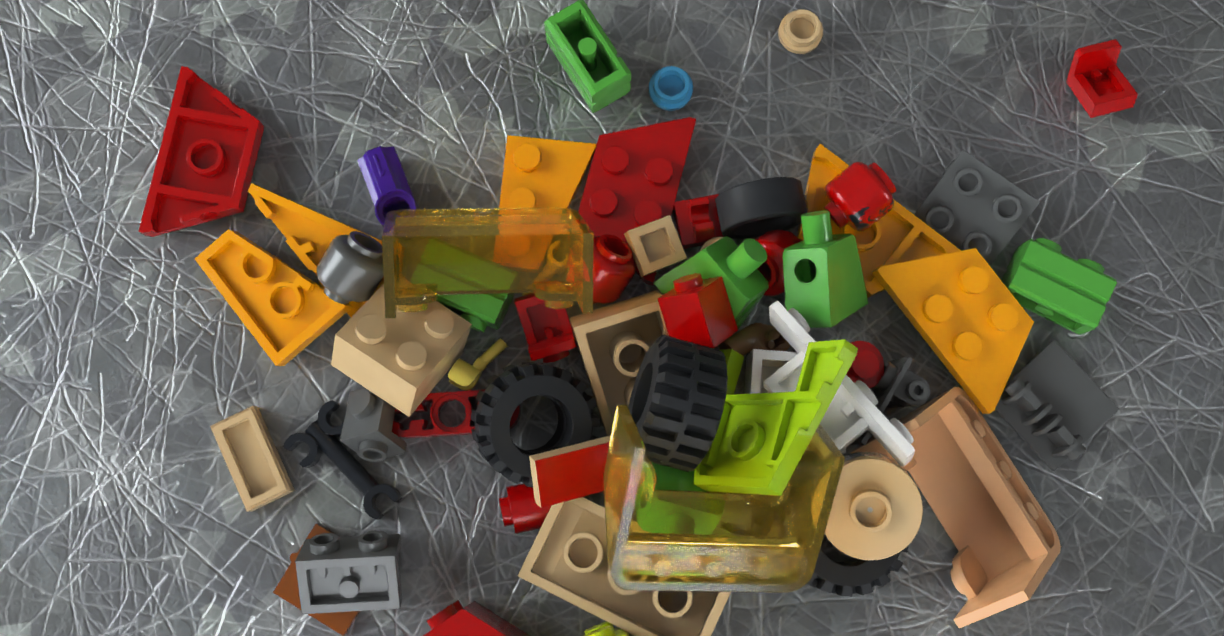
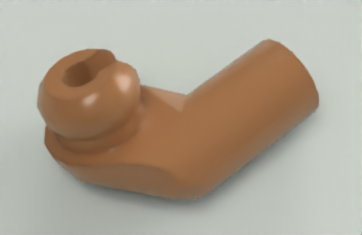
[719,323,790,356]

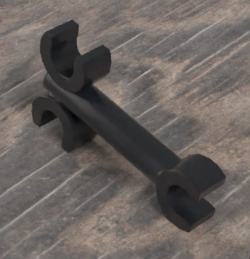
[283,400,402,520]

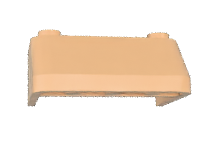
[851,387,1061,628]

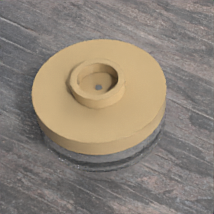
[815,452,923,560]

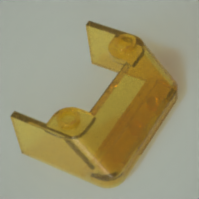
[382,208,594,318]
[603,405,845,593]

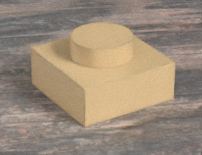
[624,215,687,277]

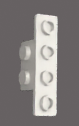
[763,301,915,467]

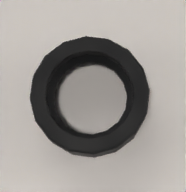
[715,177,807,239]

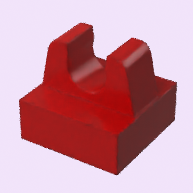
[673,194,724,249]

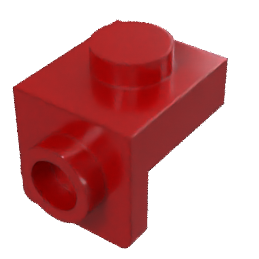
[1066,39,1138,118]
[514,285,577,363]

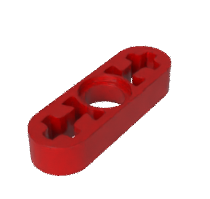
[392,389,521,439]

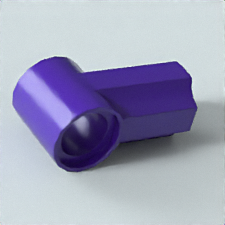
[357,146,424,242]

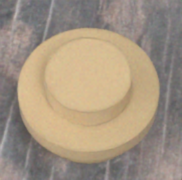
[778,9,823,54]

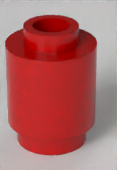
[499,483,552,534]

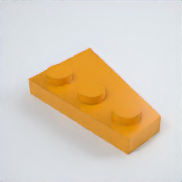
[493,135,597,275]
[195,229,353,366]

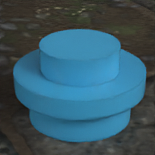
[649,66,693,111]

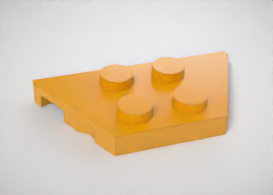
[797,144,961,298]
[872,248,1034,414]

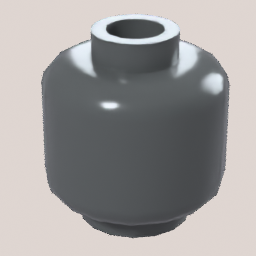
[316,231,388,304]

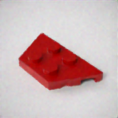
[138,66,265,237]
[576,117,696,286]

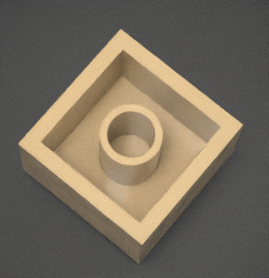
[331,273,472,417]

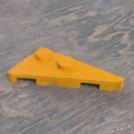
[248,183,401,317]

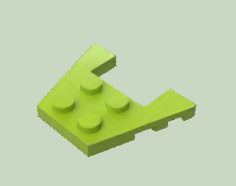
[694,339,858,496]

